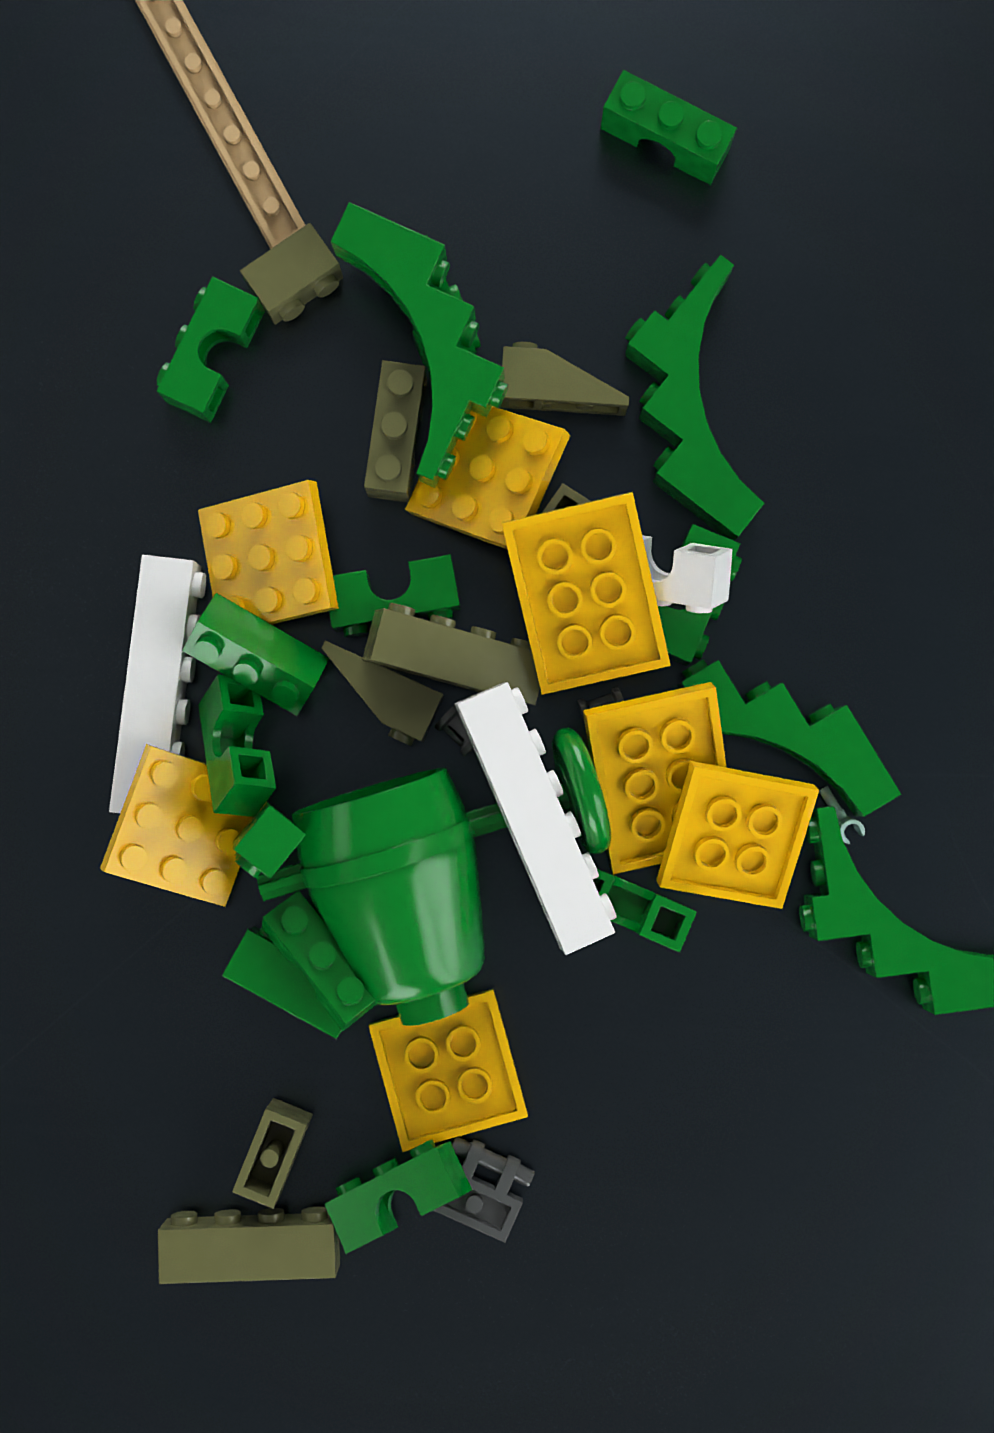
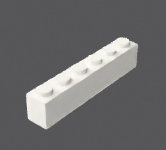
[109,555,206,813]
[455,682,617,955]

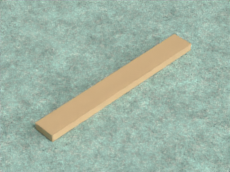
[135,0,305,249]

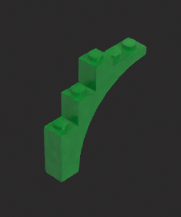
[331,202,509,488]
[625,255,764,541]
[677,659,901,817]
[799,806,994,1015]

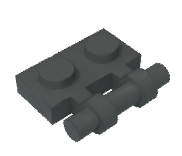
[433,1137,535,1243]

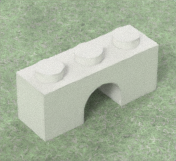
[642,535,733,613]

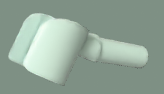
[819,786,865,844]

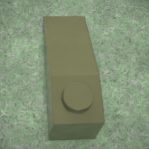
[500,342,629,416]
[322,641,445,746]

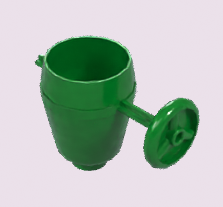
[257,728,611,1026]

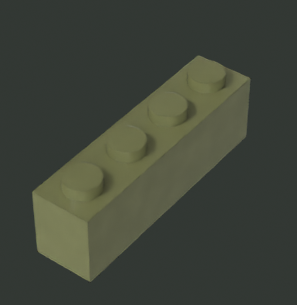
[362,603,540,705]
[158,1207,340,1284]

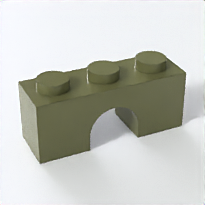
[364,360,428,503]

